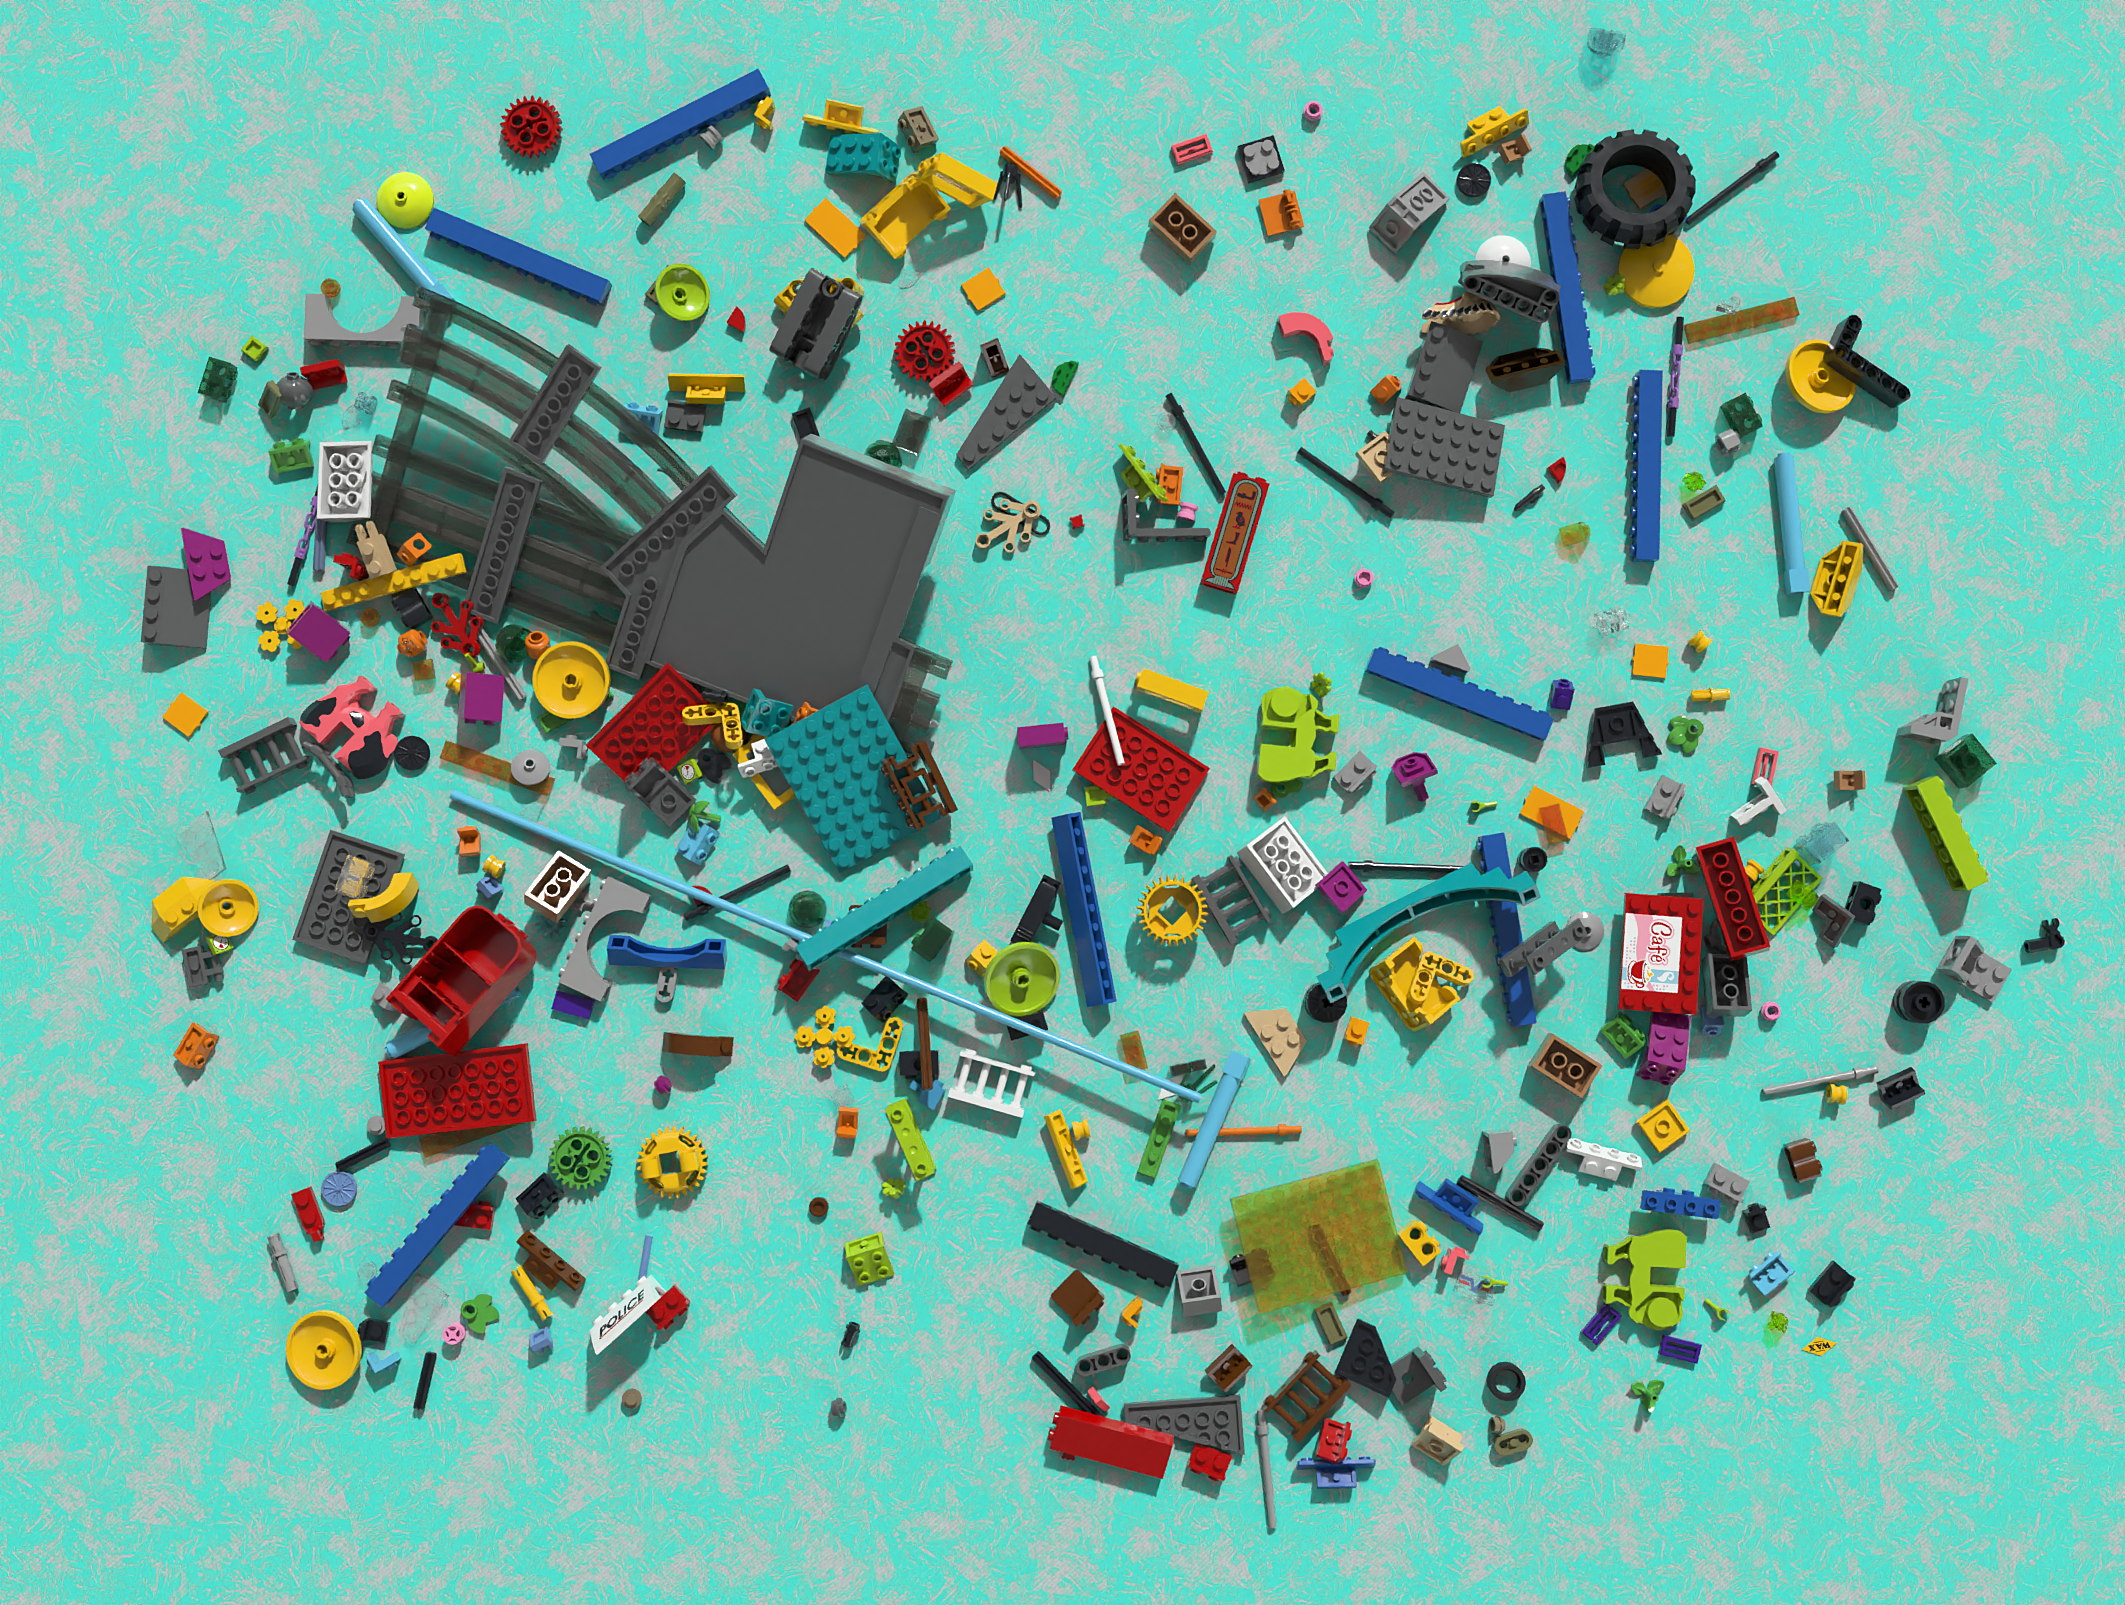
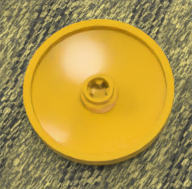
[1617,235,1695,309]
[1785,339,1856,414]
[532,641,611,719]
[286,1310,362,1390]

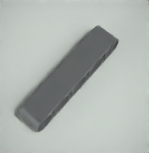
[1506,1124,1572,1206]

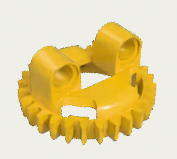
[1137,875,1208,946]
[636,1126,708,1198]

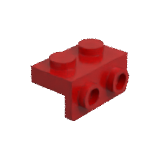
[928,361,974,407]
[333,553,369,581]
[777,958,820,1002]
[1315,1418,1352,1464]

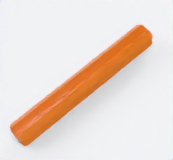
[1000,146,1062,199]

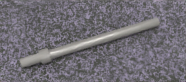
[1762,1066,1878,1095]
[1257,1409,1277,1528]

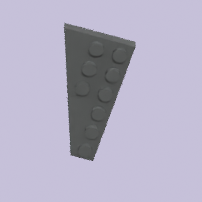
[956,354,1056,471]
[1124,1394,1245,1455]

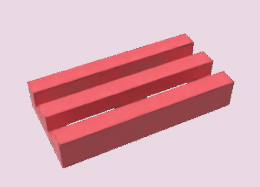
[1171,133,1213,165]
[1750,747,1779,786]

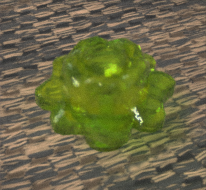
[1682,472,1706,491]
[908,901,931,923]
[1767,1310,1789,1333]

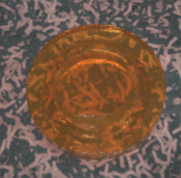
[321,278,341,298]
[360,608,380,627]

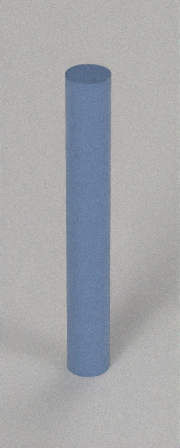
[637,1235,653,1287]

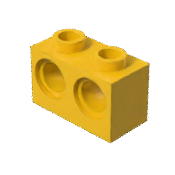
[1396,1219,1441,1266]

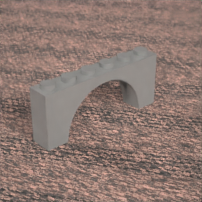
[304,294,425,349]
[558,877,653,1001]

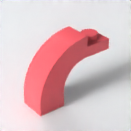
[1277,312,1334,365]

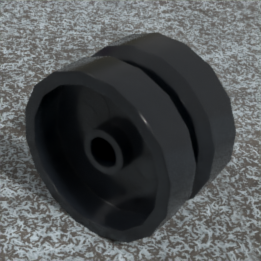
[1893,981,1945,1024]

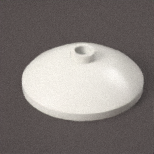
[1474,236,1531,268]

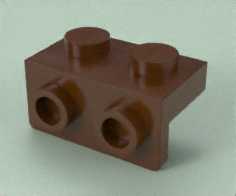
[1204,1344,1252,1393]

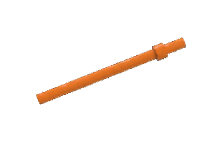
[1186,1124,1302,1137]

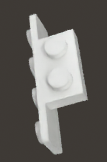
[737,739,779,778]
[1565,1138,1642,1181]

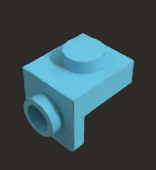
[366,1351,401,1373]

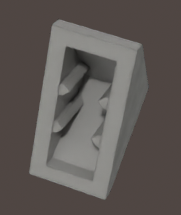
[1430,644,1470,674]

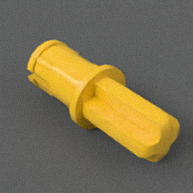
[1690,687,1730,703]

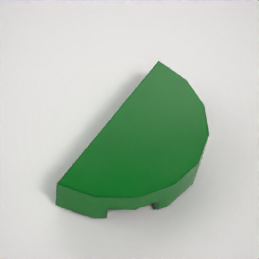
[1565,144,1595,177]
[1052,361,1079,397]

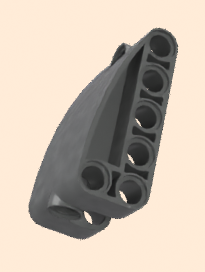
[1458,260,1561,323]
[769,268,862,381]

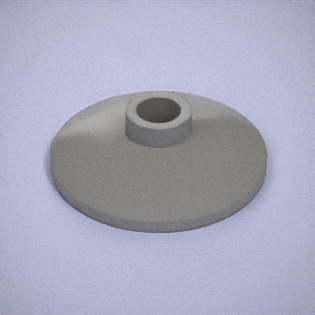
[511,750,550,785]
[1566,911,1604,950]

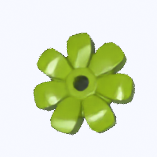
[1603,273,1626,296]
[1310,672,1332,697]
[882,1178,906,1199]

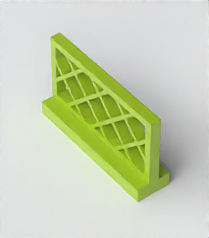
[1751,847,1823,936]

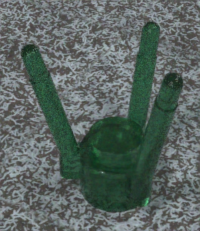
[1178,1064,1217,1103]

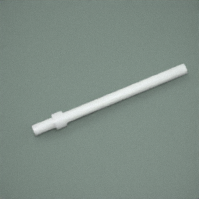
[1089,656,1125,766]

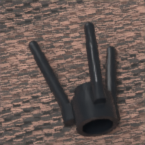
[993,164,1022,208]

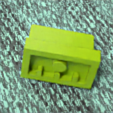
[845,1231,894,1286]

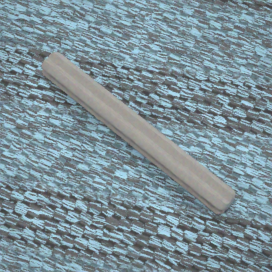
[1841,506,1899,591]
[468,619,527,701]

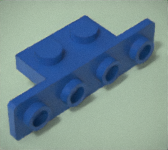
[1415,1178,1484,1235]
[1640,1187,1720,1219]
[1296,1457,1376,1489]

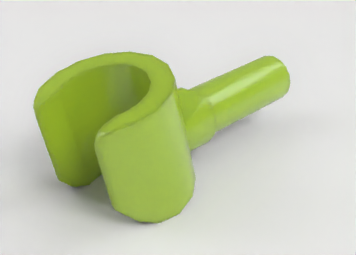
[465,653,485,674]
[1471,801,1497,812]
[1481,1275,1508,1288]
[1704,1298,1731,1321]

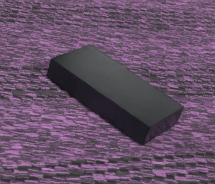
[792,407,820,439]

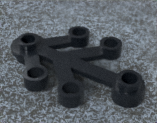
[362,912,438,965]

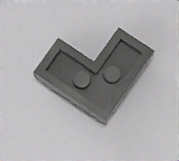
[1812,894,1856,948]

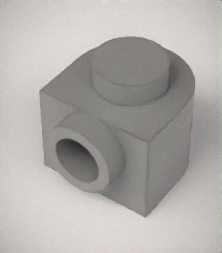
[1715,429,1741,455]

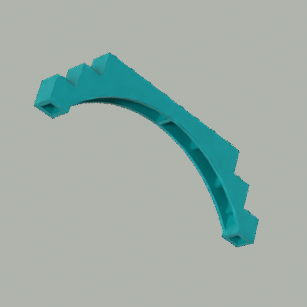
[1316,862,1541,1003]

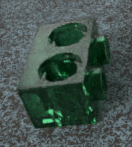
[198,357,238,403]
[1720,393,1763,439]

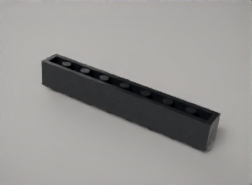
[1027,1200,1179,1288]

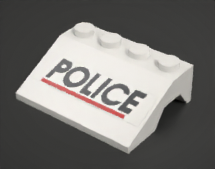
[589,1275,666,1355]

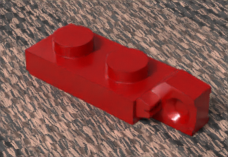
[291,1187,325,1242]

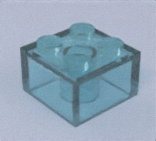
[1793,822,1849,865]

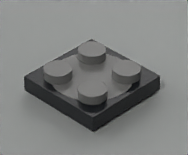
[1237,135,1285,183]

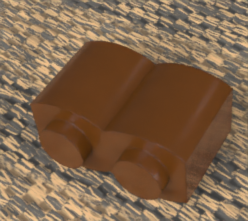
[1783,1138,1823,1183]

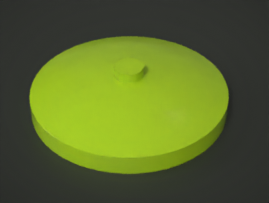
[984,942,1060,1016]

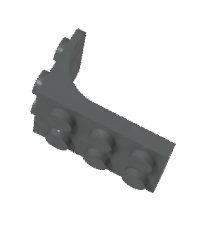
[625,757,696,827]

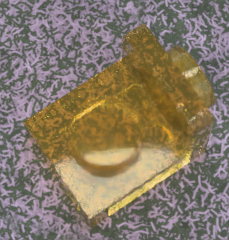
[1559,522,1591,547]

